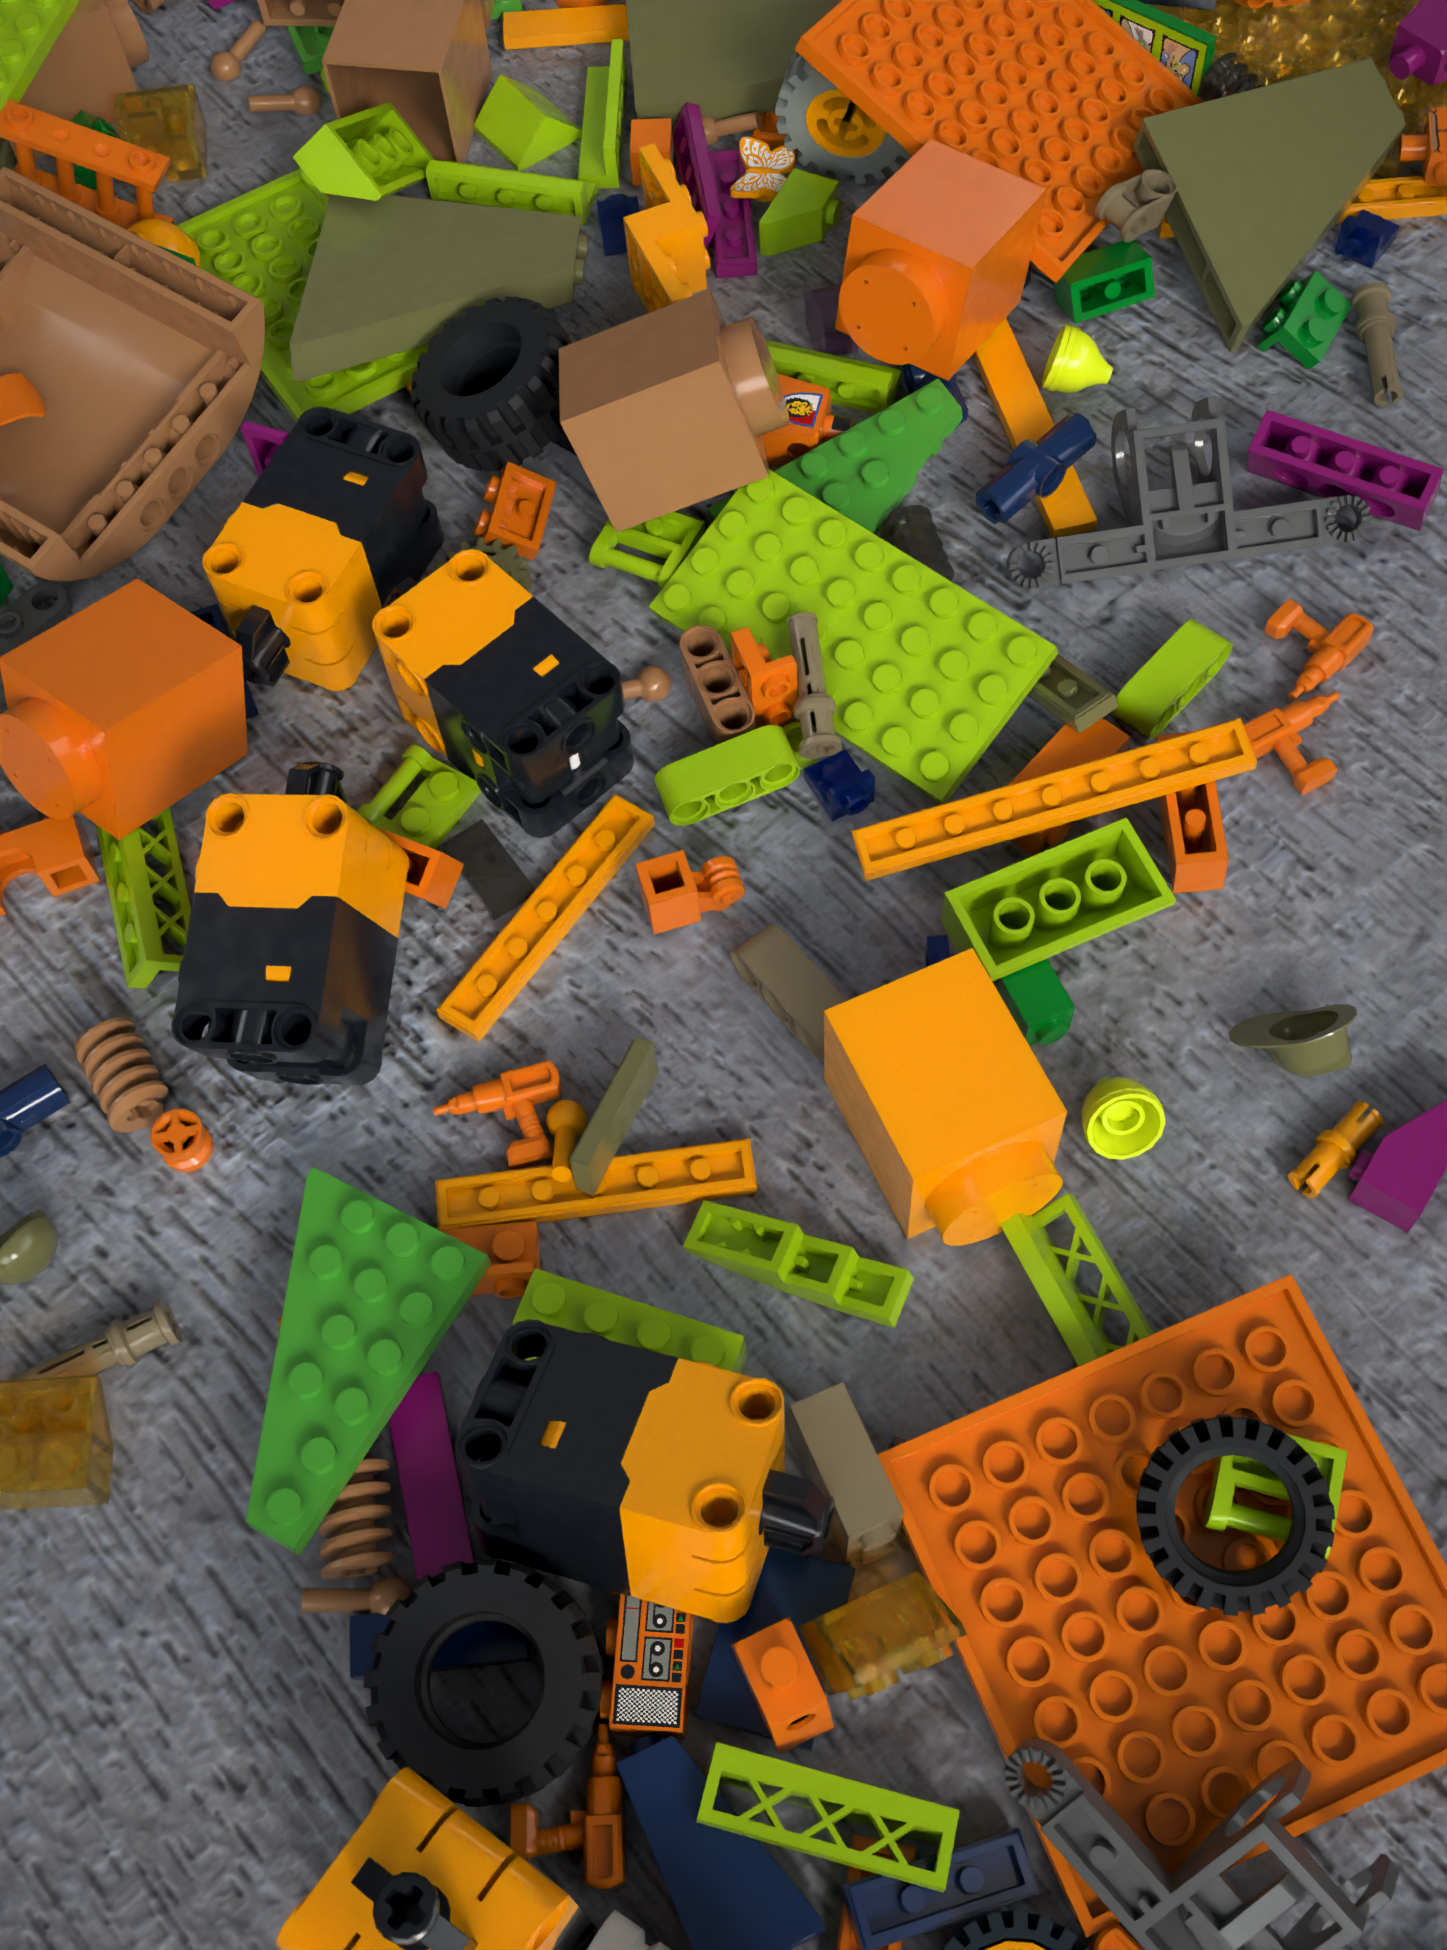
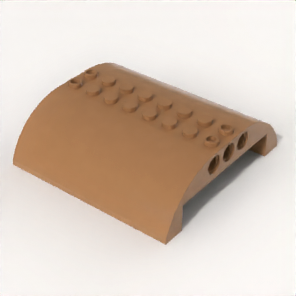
[0,166,265,581]

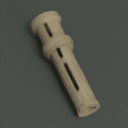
[1351,282,1403,407]
[787,612,842,759]
[8,1298,182,1409]

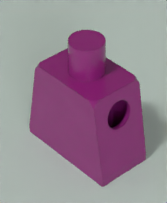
[1389,0,1447,85]

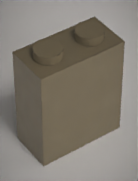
[789,1382,904,1564]

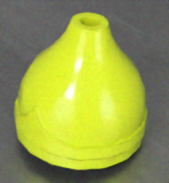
[1040,323,1113,394]
[1081,1077,1166,1160]

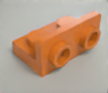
[473,461,557,561]
[730,627,798,729]
[438,1221,540,1301]

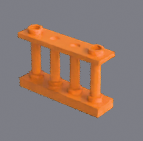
[0,99,174,230]

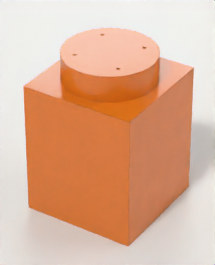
[835,139,1047,381]
[0,578,248,840]

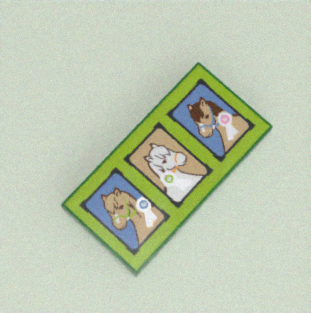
[1093,0,1217,102]

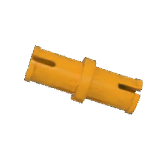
[1288,1101,1383,1198]

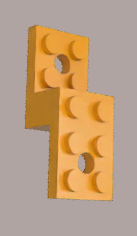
[623,143,711,313]

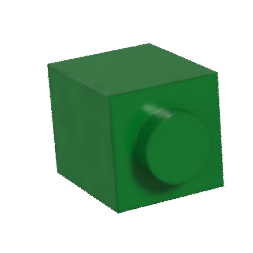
[997,959,1075,1046]

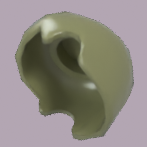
[0,1209,58,1286]

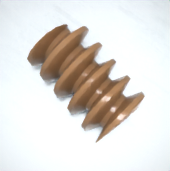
[74,1017,168,1133]
[318,1452,395,1580]

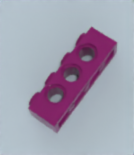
[1248,410,1444,531]

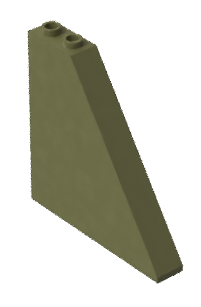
[626,0,842,132]
[1133,58,1406,352]
[289,194,588,381]

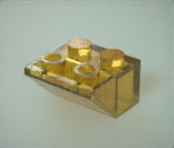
[0,1375,114,1510]
[798,1571,967,1701]

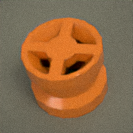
[150,1109,214,1172]

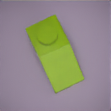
[759,168,843,257]

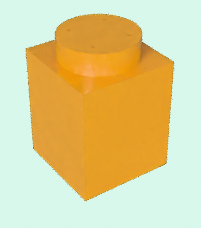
[824,948,1067,1246]

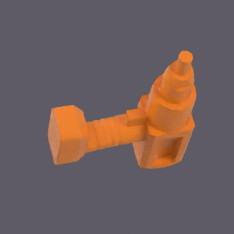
[1264,598,1374,701]
[1243,691,1340,795]
[433,1060,562,1170]
[510,1724,627,1891]

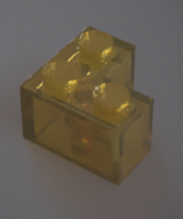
[115,84,208,182]

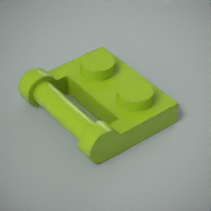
[589,512,705,589]
[356,744,481,849]
[1203,1433,1348,1559]

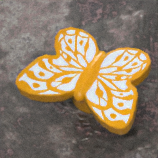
[730,137,795,202]

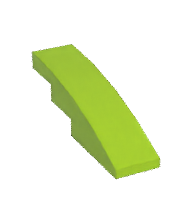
[683,1200,914,1328]

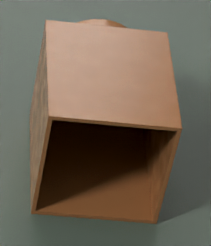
[8,0,149,163]
[322,0,493,163]
[559,289,789,533]

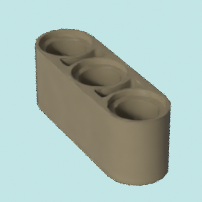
[730,923,848,1060]

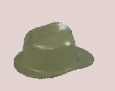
[1229,1004,1357,1077]

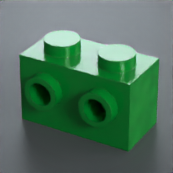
[1053,240,1155,324]

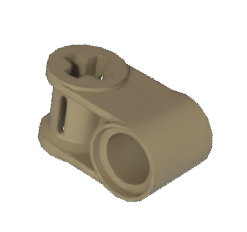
[1095,169,1178,243]

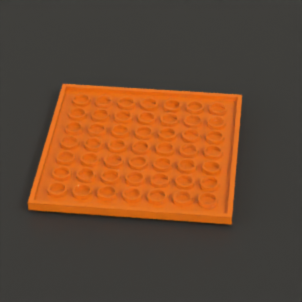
[794,0,1204,283]
[877,1274,1447,1937]

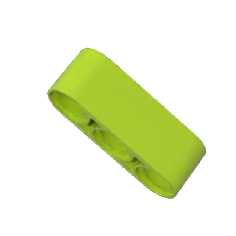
[1111,618,1233,740]
[654,725,801,826]

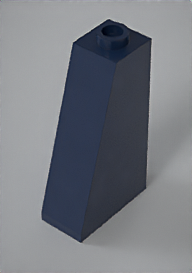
[616,1733,826,1950]

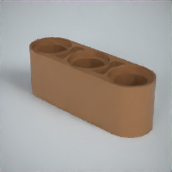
[679,625,756,746]

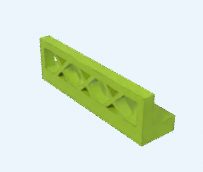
[578,39,628,189]
[425,159,598,226]
[765,340,902,414]
[96,807,191,989]
[1000,1193,1154,1366]
[697,1742,960,1892]

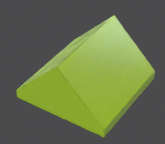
[474,74,582,171]

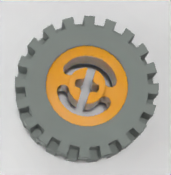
[775,51,910,184]

